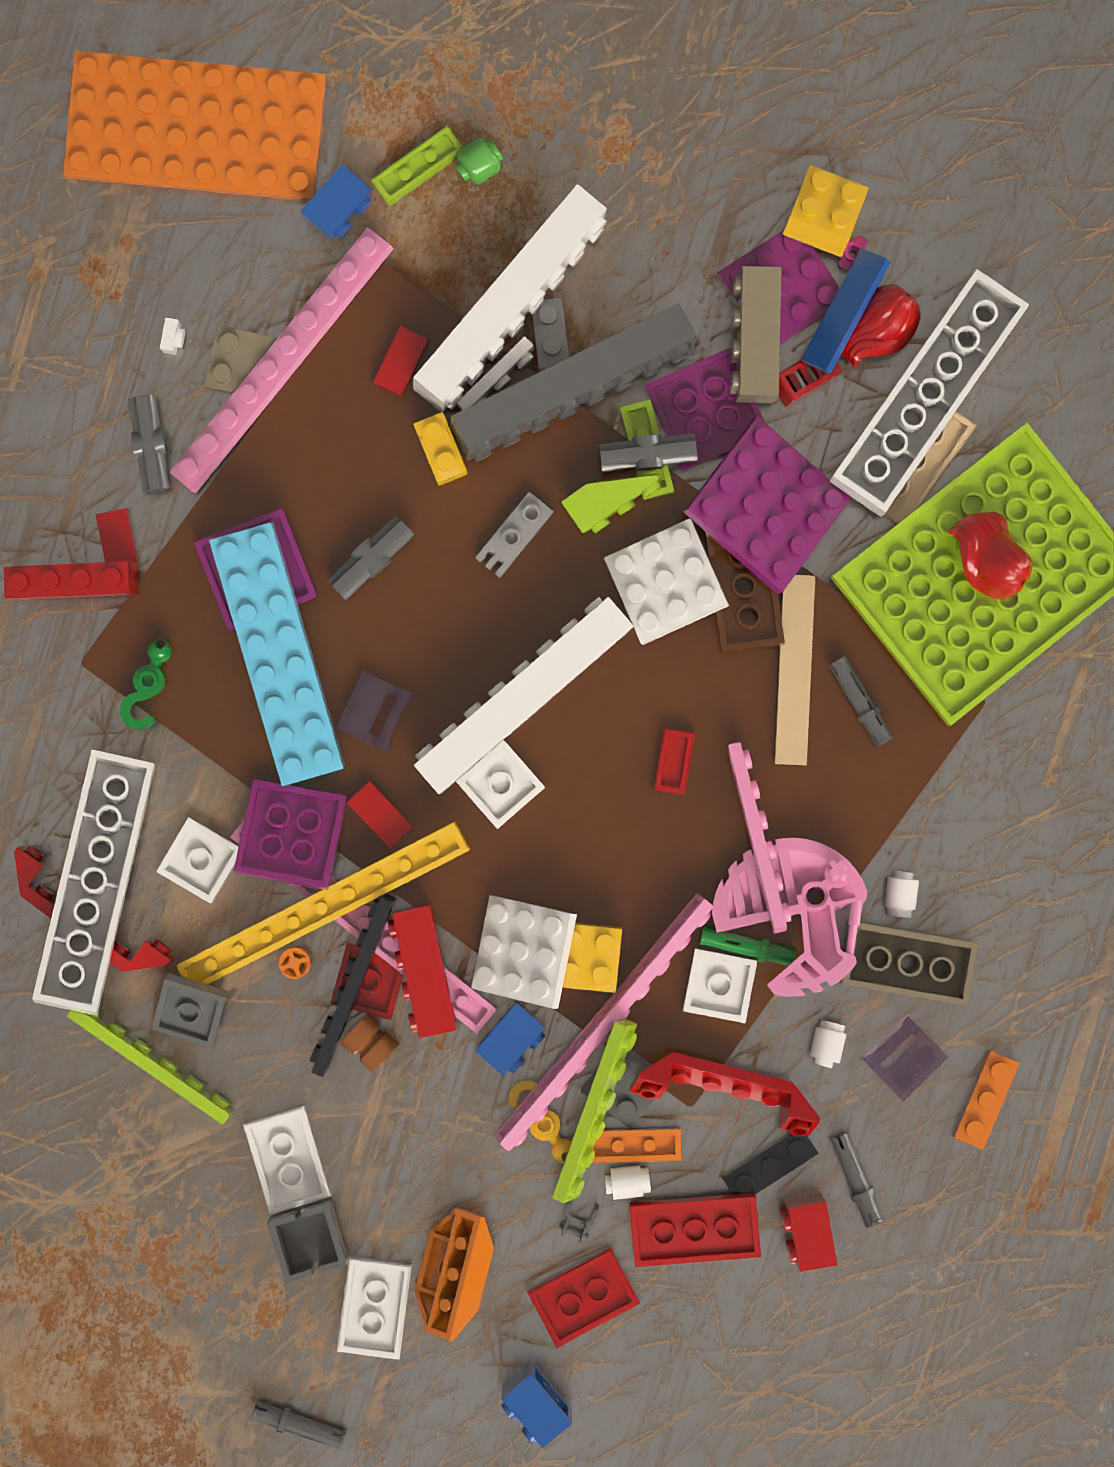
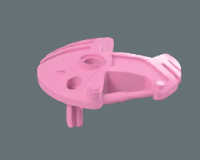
[712,838,867,997]

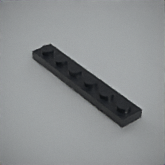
[310,894,397,1077]

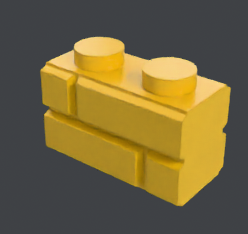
[414,412,468,486]

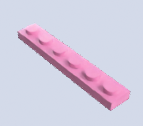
[728,742,791,934]

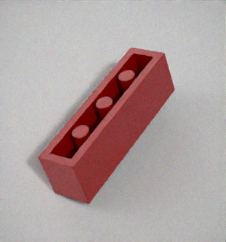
[4,561,139,600]
[388,904,458,1038]

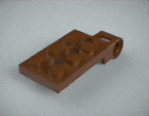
[704,531,785,654]

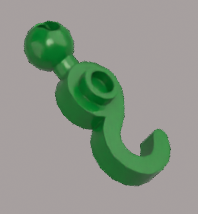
[120,638,172,730]

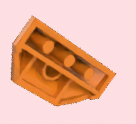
[415,1208,494,1341]

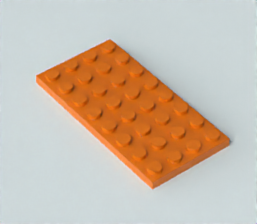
[63,51,326,201]

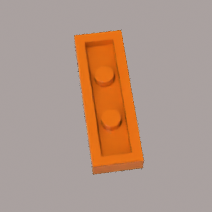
[953,1050,1020,1150]
[592,1128,682,1163]

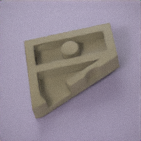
[204,325,277,394]

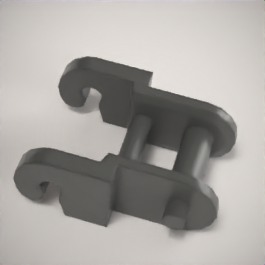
[559,1200,599,1243]

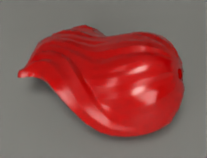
[841,284,921,368]
[948,511,1033,599]

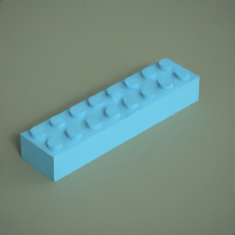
[209,522,345,786]

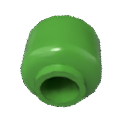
[455,137,503,185]

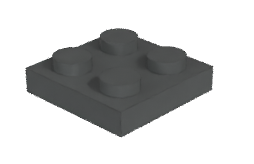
[151,972,228,1048]
[580,1050,654,1129]

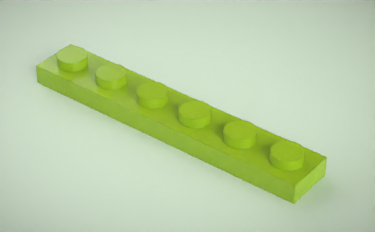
[67,1010,233,1125]
[552,1019,637,1203]

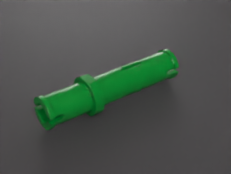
[699,925,797,966]

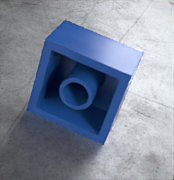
[501,1362,572,1448]

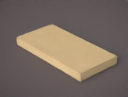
[884,411,977,524]

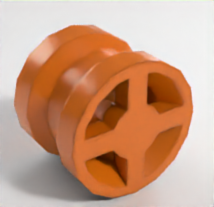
[279,946,312,979]

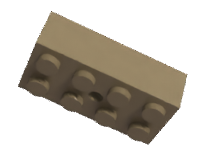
[730,266,781,403]
[839,922,979,1006]

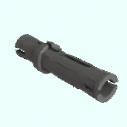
[828,656,894,748]
[830,1131,884,1228]
[250,1400,346,1450]

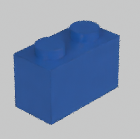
[300,164,373,242]
[475,1001,546,1076]

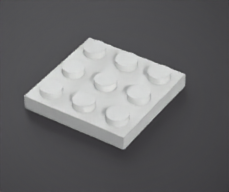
[604,519,729,645]
[471,895,577,1009]

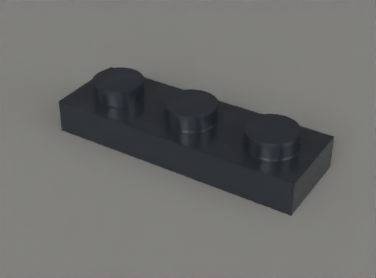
[722,1133,819,1194]

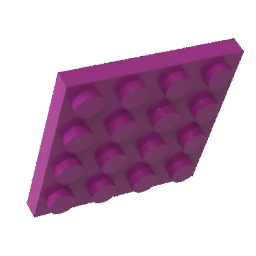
[683,416,851,595]

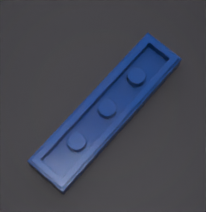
[801,248,890,374]

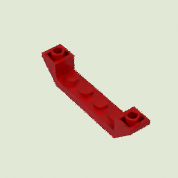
[14,845,174,972]
[629,1052,820,1136]

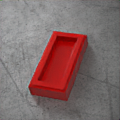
[373,326,429,397]
[95,508,140,571]
[653,728,695,795]
[347,781,413,849]

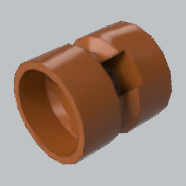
[340,1013,399,1073]

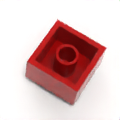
[779,1193,838,1272]

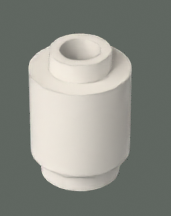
[884,871,919,918]
[809,1020,847,1068]
[604,1165,651,1200]

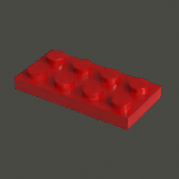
[629,1193,761,1267]

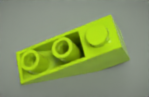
[561,473,665,534]

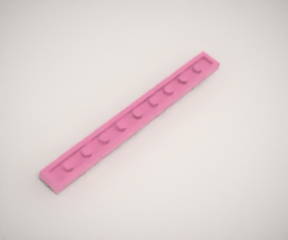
[169,227,394,494]
[230,820,497,1034]
[494,893,714,1151]

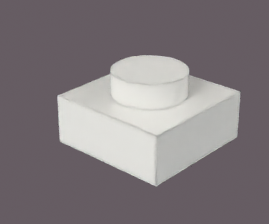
[160,318,185,355]

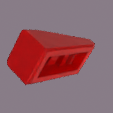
[779,360,843,407]

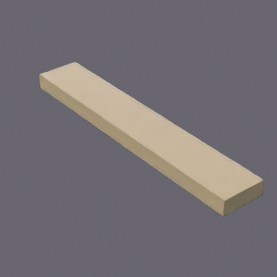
[774,575,815,765]

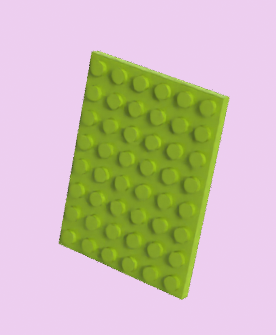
[831,423,1114,727]

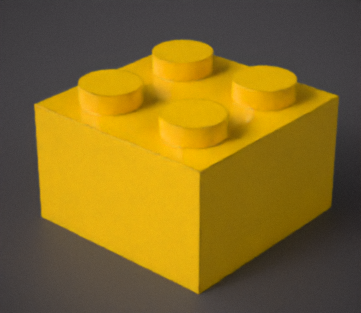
[783,165,869,257]
[563,922,622,993]

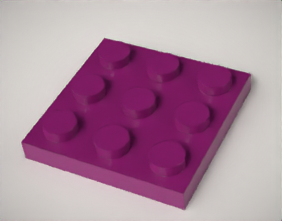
[717,230,840,345]
[645,347,765,472]
[194,508,318,631]
[233,779,347,890]

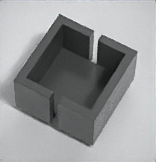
[267,1198,349,1283]

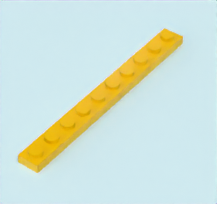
[176,821,470,985]

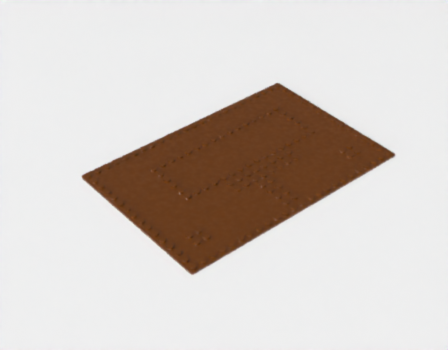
[82,262,985,1107]

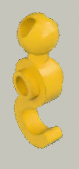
[508,1080,572,1164]

